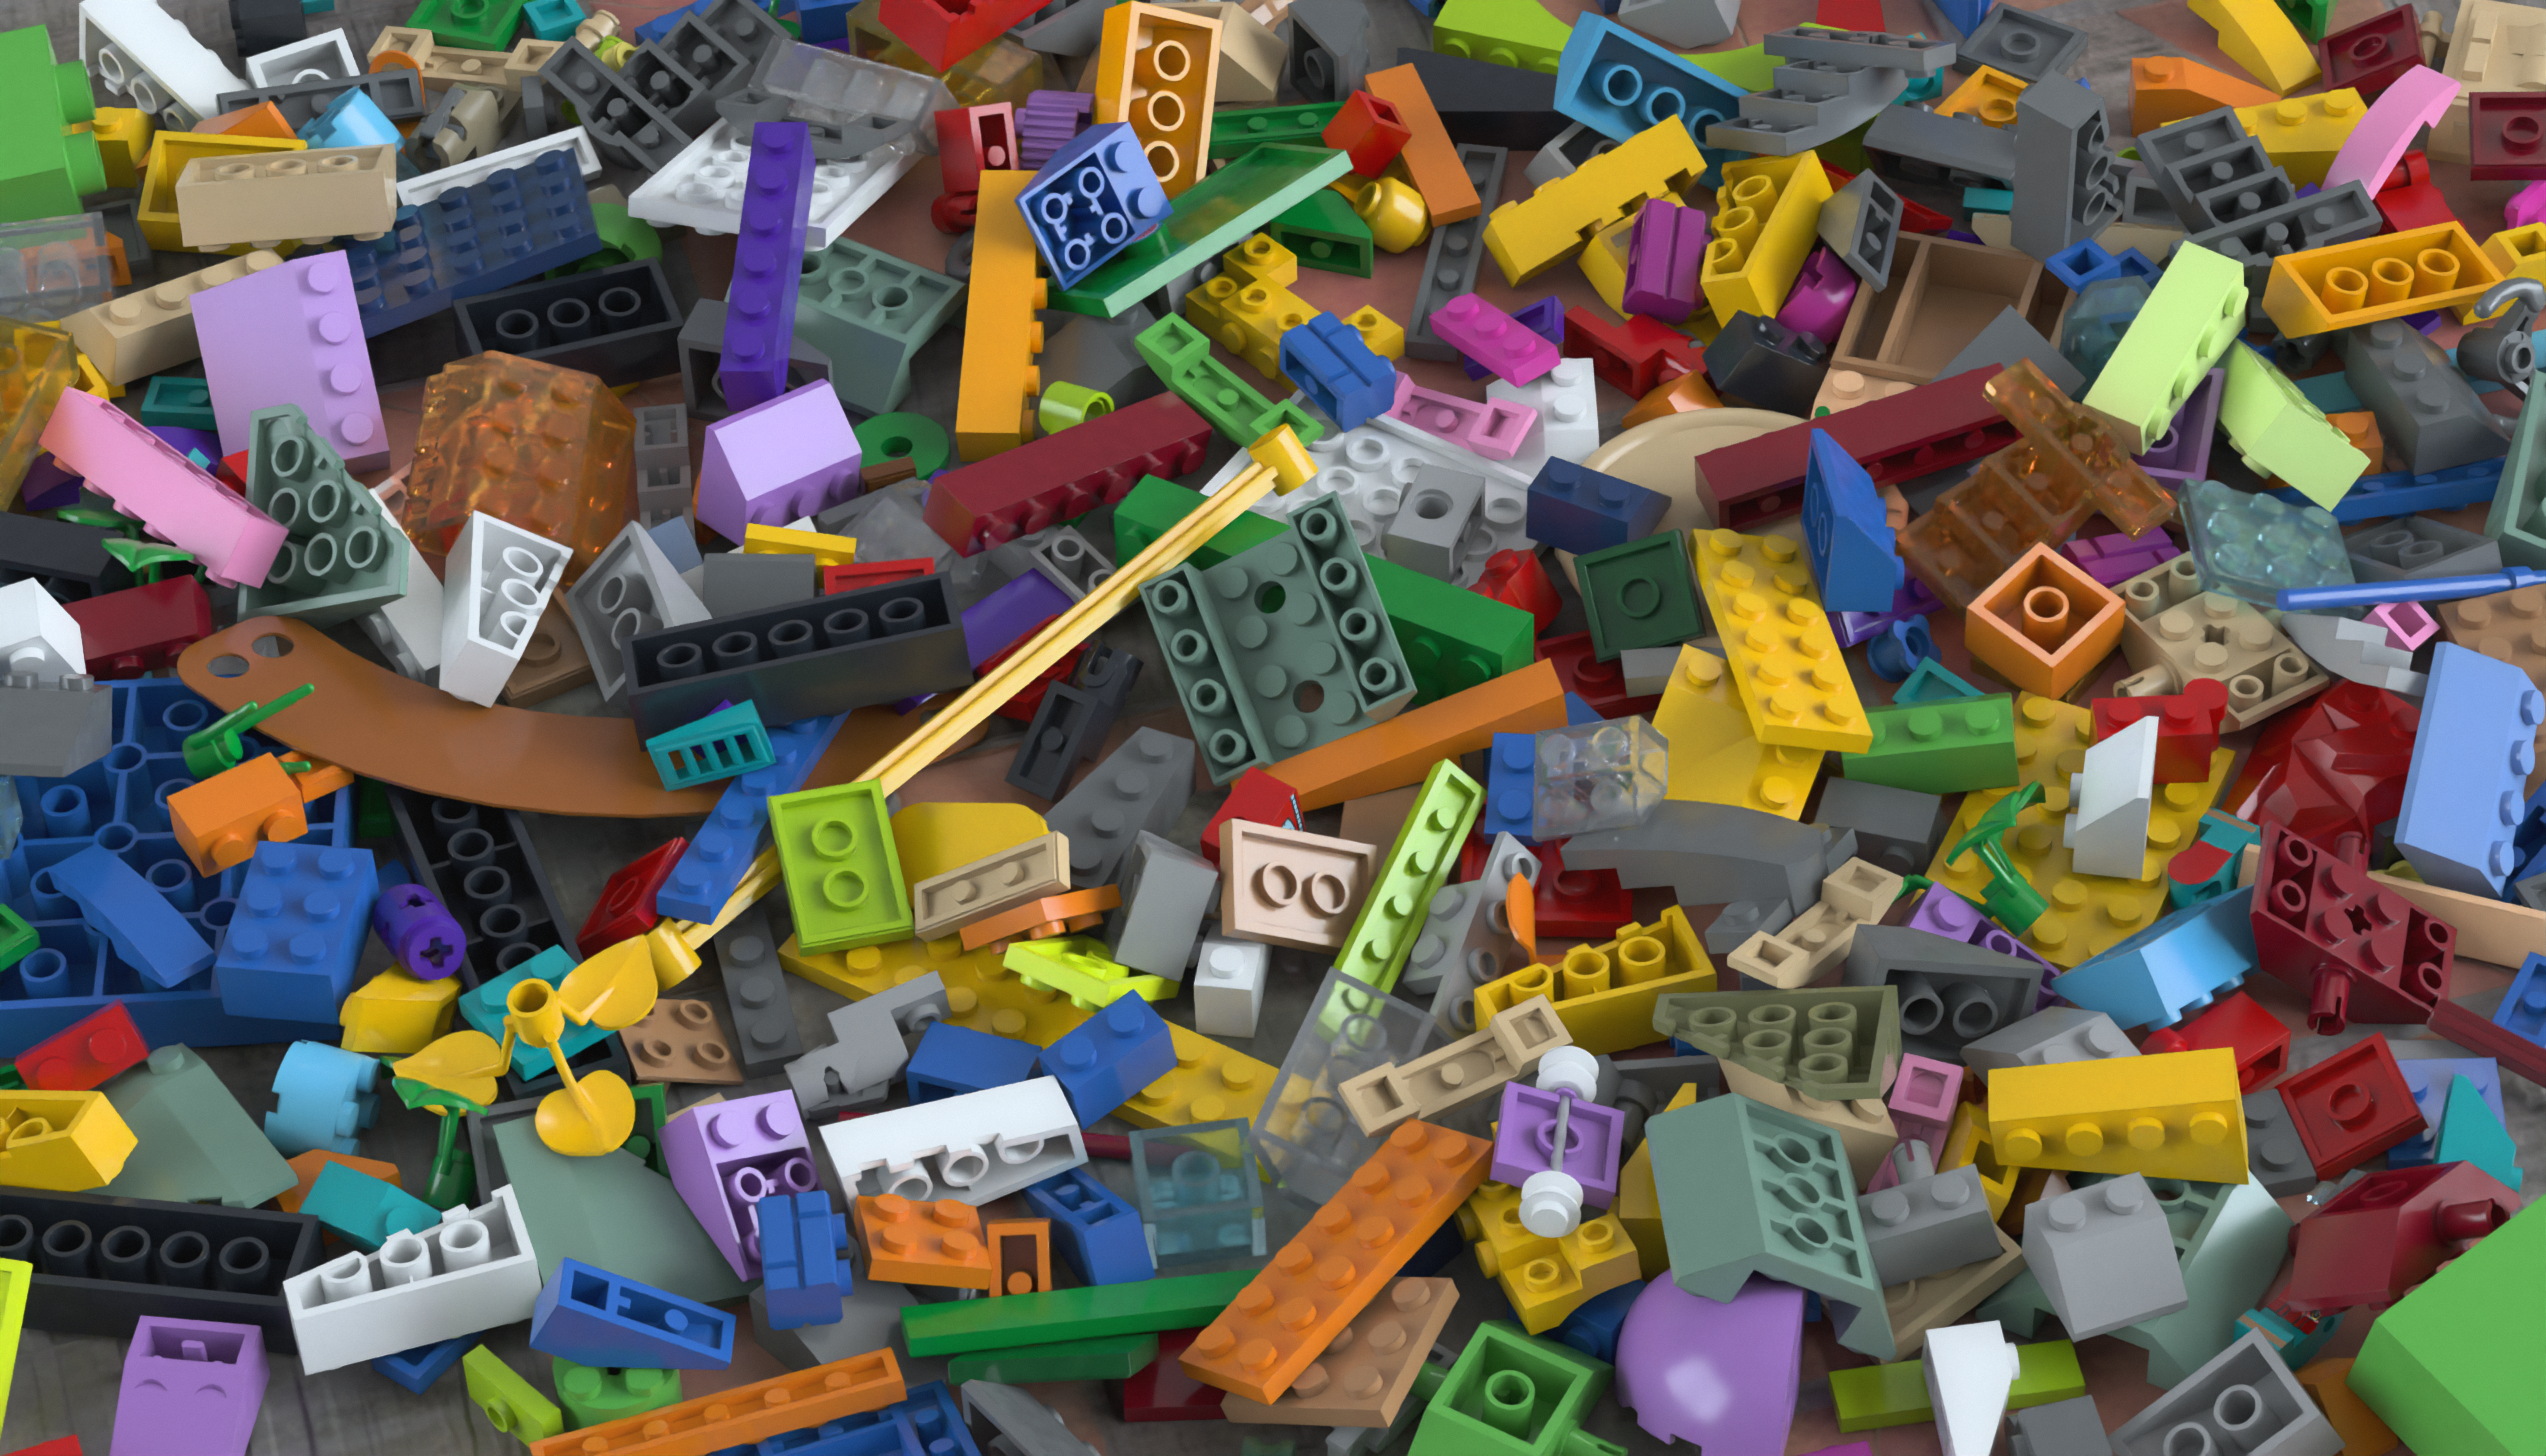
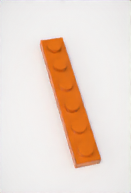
[529,1346,908,1456]

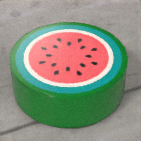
[1121,219,1172,259]

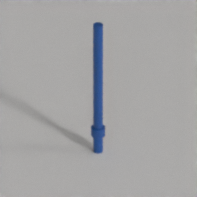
[2276,566,2546,611]

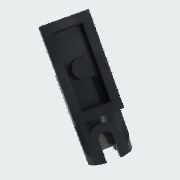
[1004,639,1144,804]

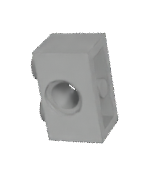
[1380,463,1485,584]

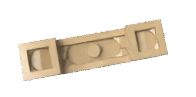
[367,26,565,93]
[1727,857,1903,989]
[1337,993,1573,1138]

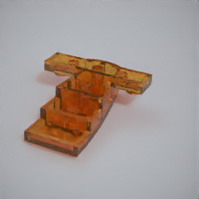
[1895,357,2178,622]

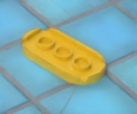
[889,802,1051,912]

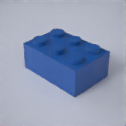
[215,841,381,1025]

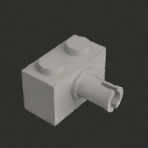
[1857,1140,2003,1288]

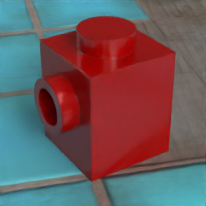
[1321,89,1412,180]

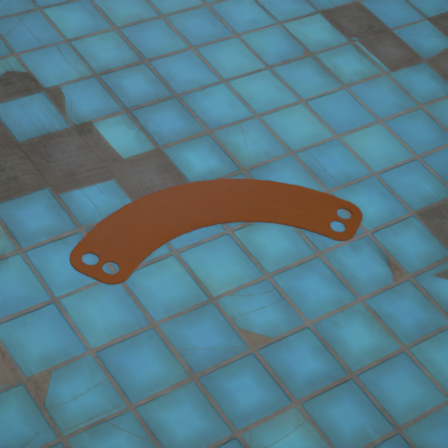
[177,616,990,818]

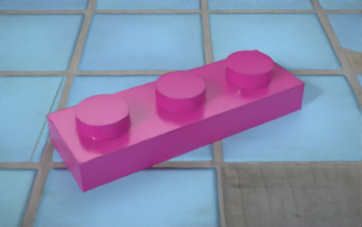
[1428,292,1561,388]

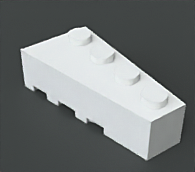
[353,488,444,690]
[439,510,574,708]
[818,1075,1089,1225]

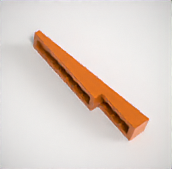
[1230,658,1569,813]

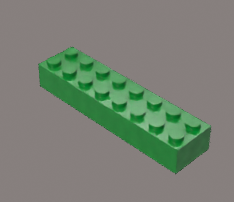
[1113,474,1534,707]

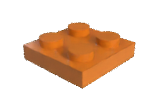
[959,883,1123,956]
[853,1194,993,1290]

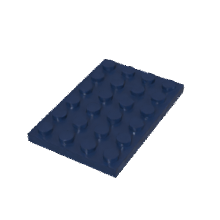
[285,147,603,339]

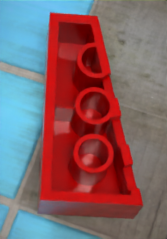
[878,0,1054,73]

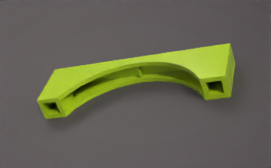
[1433,0,1849,94]

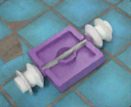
[1490,1046,1625,1238]

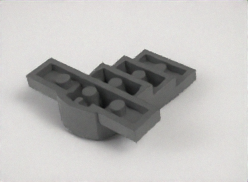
[538,0,800,175]
[1706,26,1956,156]
[2134,105,2383,296]
[1560,799,1858,954]

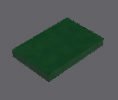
[948,1333,1160,1387]

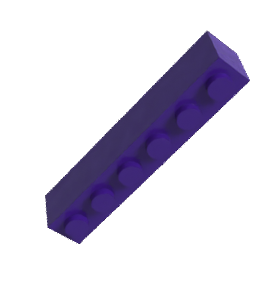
[719,122,816,411]

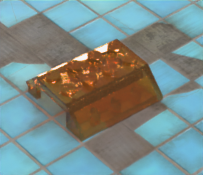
[400,350,637,586]

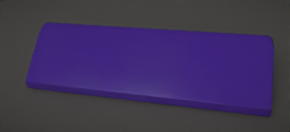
[893,568,1075,716]

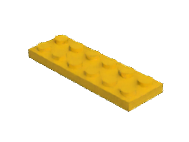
[1686,528,1873,754]

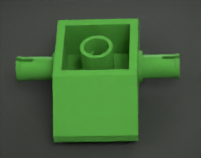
[1407,1318,1628,1456]

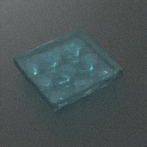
[2176,477,2364,621]

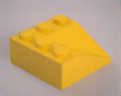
[1622,644,1826,822]

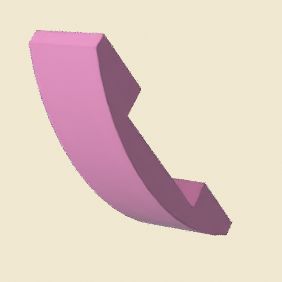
[2321,64,2462,200]
[1383,371,1538,460]
[1866,1053,1964,1194]

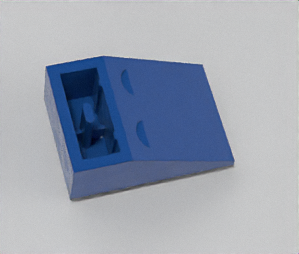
[1014,121,1174,291]

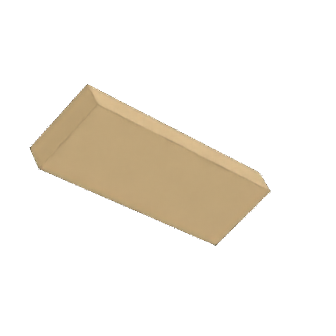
[914,830,1071,942]

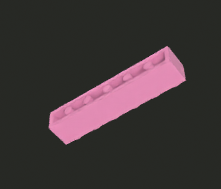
[38,386,289,589]

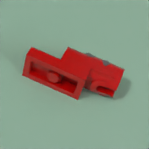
[1563,305,1723,402]

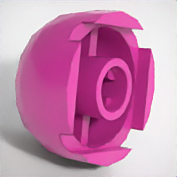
[1775,247,1858,346]

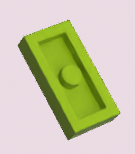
[462,1344,564,1448]

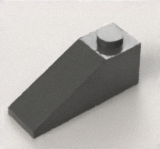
[1817,168,1904,293]

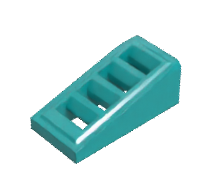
[645,699,776,792]

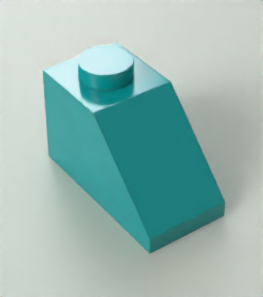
[2432,1074,2523,1195]
[298,1160,442,1254]

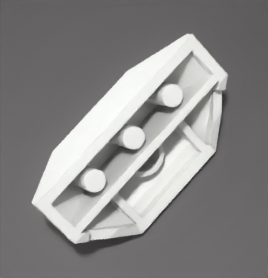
[1486,358,1599,478]

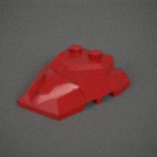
[2221,677,2422,856]

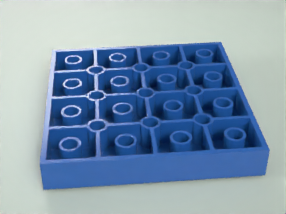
[0,673,361,1058]

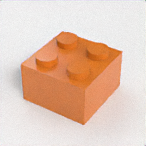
[1964,542,2126,701]

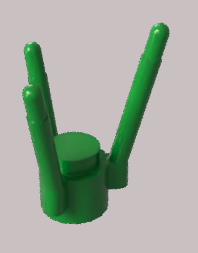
[182,683,315,780]

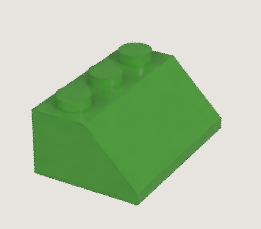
[1841,692,2020,795]

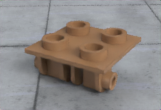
[616,998,744,1098]

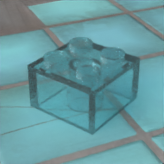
[1129,1117,1267,1269]

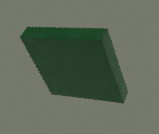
[1573,528,1707,666]

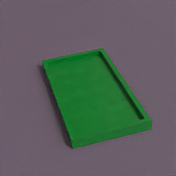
[1042,142,1353,318]

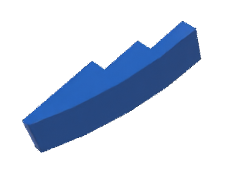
[47,843,217,989]

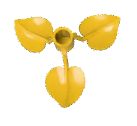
[393,934,658,1156]

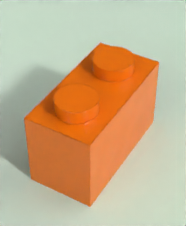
[166,752,308,878]

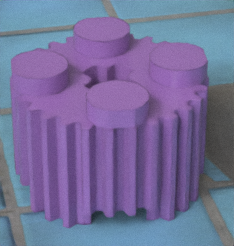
[1014,89,1095,171]

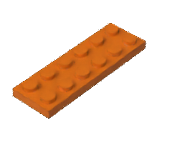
[1177,1117,1495,1406]

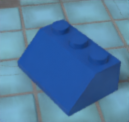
[1800,428,1904,612]

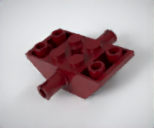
[2250,820,2457,1036]
[2288,1160,2522,1317]

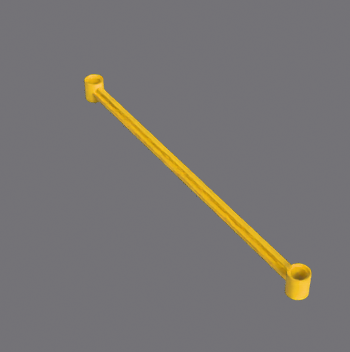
[643,423,1319,992]

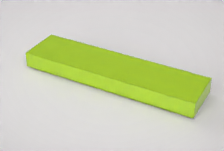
[1828,1339,2085,1433]

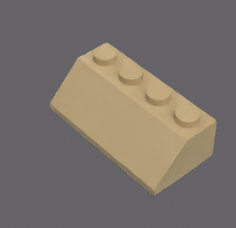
[175,143,397,252]
[60,247,284,387]

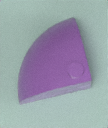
[1613,1268,1808,1456]

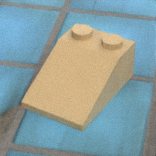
[1717,1057,1899,1191]

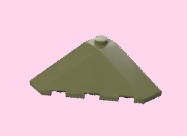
[1653,985,1902,1101]

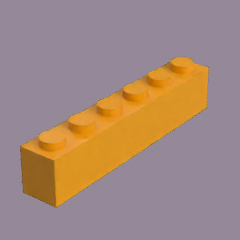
[955,170,1048,462]

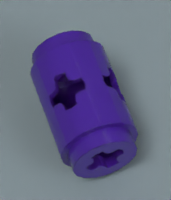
[373,884,466,981]

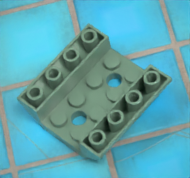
[724,235,970,418]
[1138,490,1418,787]
[1644,1092,1897,1362]
[1975,1171,2296,1391]

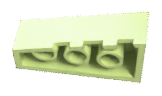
[2082,240,2248,457]
[2213,337,2371,513]

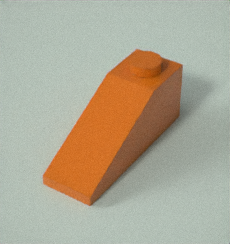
[2128,56,2281,138]

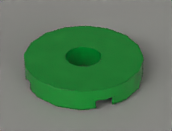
[853,412,951,487]

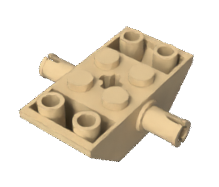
[1076,0,1289,106]
[2109,550,2330,734]

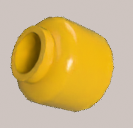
[1352,177,1431,254]

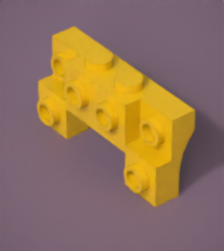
[1185,232,1404,394]
[1453,1121,1642,1336]

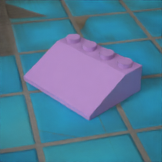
[189,250,390,475]

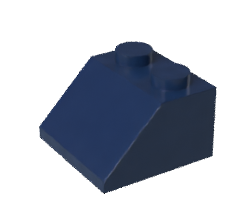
[1525,456,1672,556]

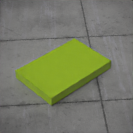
[767,778,915,957]

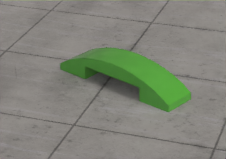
[1134,311,1324,449]

